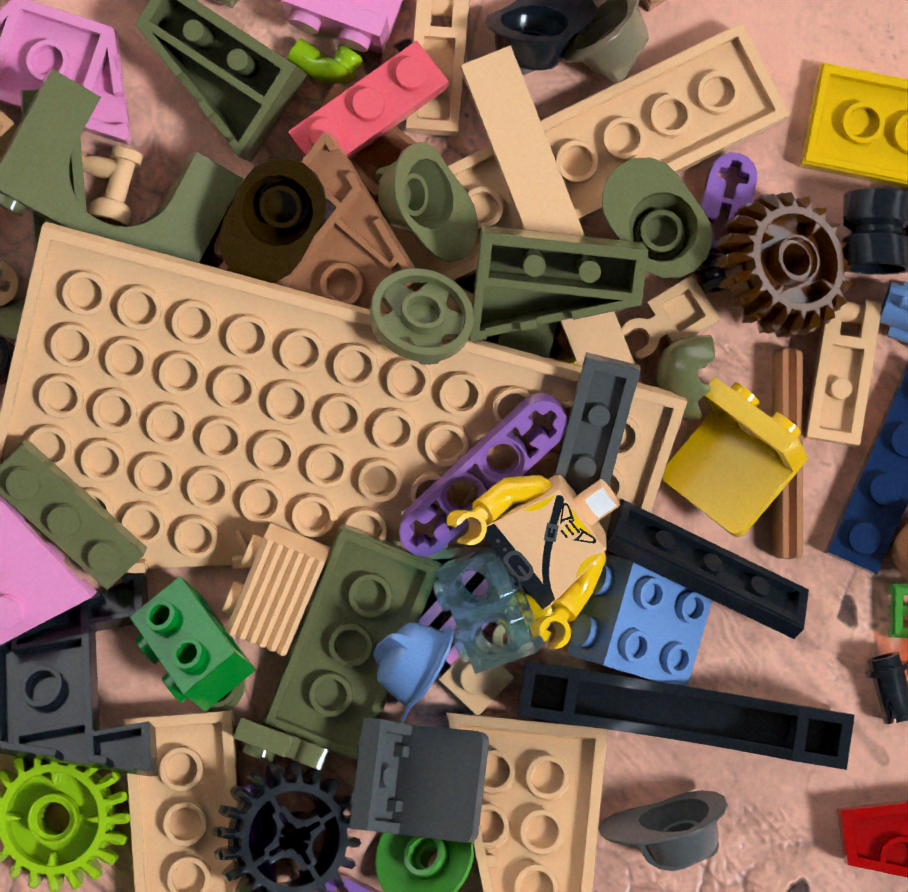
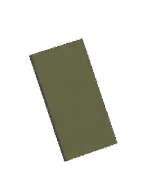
[262,523,442,763]

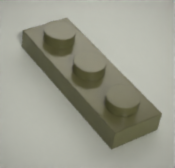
[0,438,147,590]

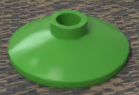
[375,833,474,892]

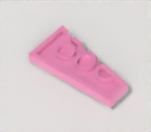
[0,495,97,645]

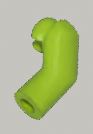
[287,38,363,84]

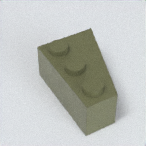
[470,225,649,342]

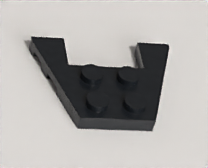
[0,573,158,777]

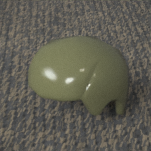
[655,334,715,420]

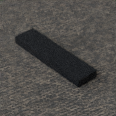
[606,499,809,639]

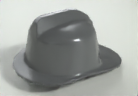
[599,790,728,871]

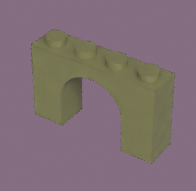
[0,69,243,263]

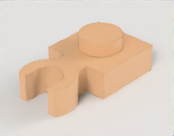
[621,275,720,361]
[439,619,533,716]

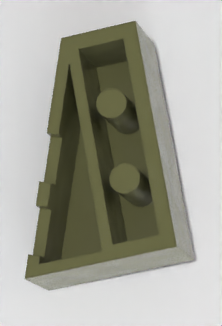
[135,0,308,163]

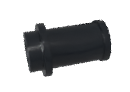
[865,652,908,724]

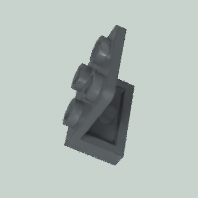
[349,718,489,843]

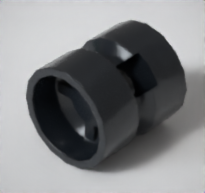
[842,188,908,275]

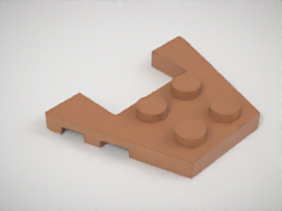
[218,132,416,314]

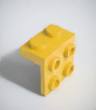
[662,376,809,537]

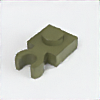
[233,717,329,770]

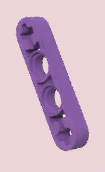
[399,393,568,557]

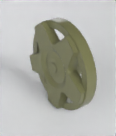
[369,268,474,365]

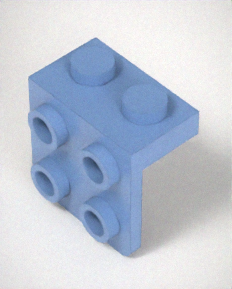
[567,554,713,686]

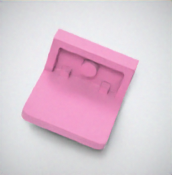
[280,0,404,55]

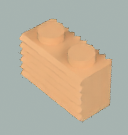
[222,523,330,656]

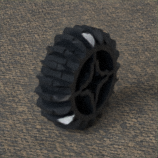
[213,762,362,892]

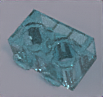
[434,546,544,674]

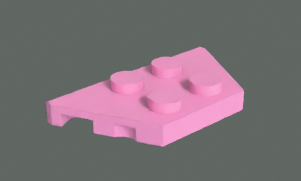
[0,0,132,145]

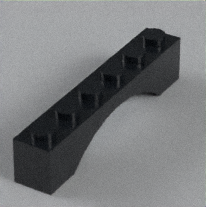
[516,660,855,770]

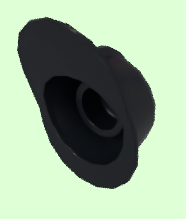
[485,0,597,75]

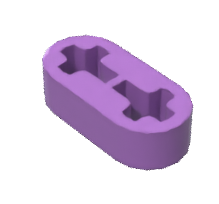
[700,152,757,254]

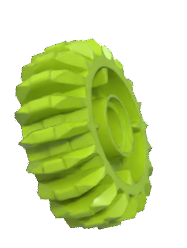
[0,756,130,892]

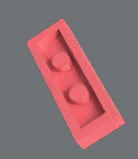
[288,40,449,159]

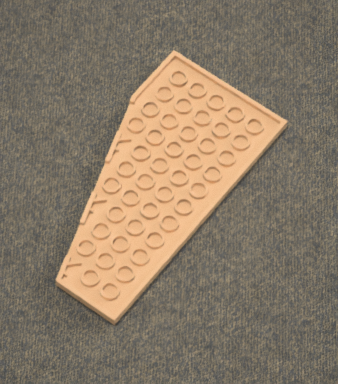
[0,222,688,573]

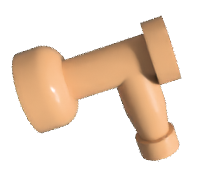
[82,146,143,227]

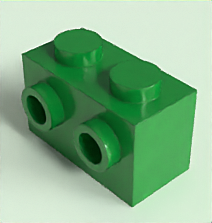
[130,576,256,712]

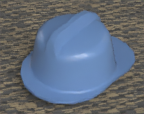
[373,622,454,723]

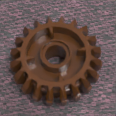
[714,192,854,338]

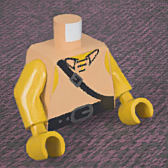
[446,475,620,649]

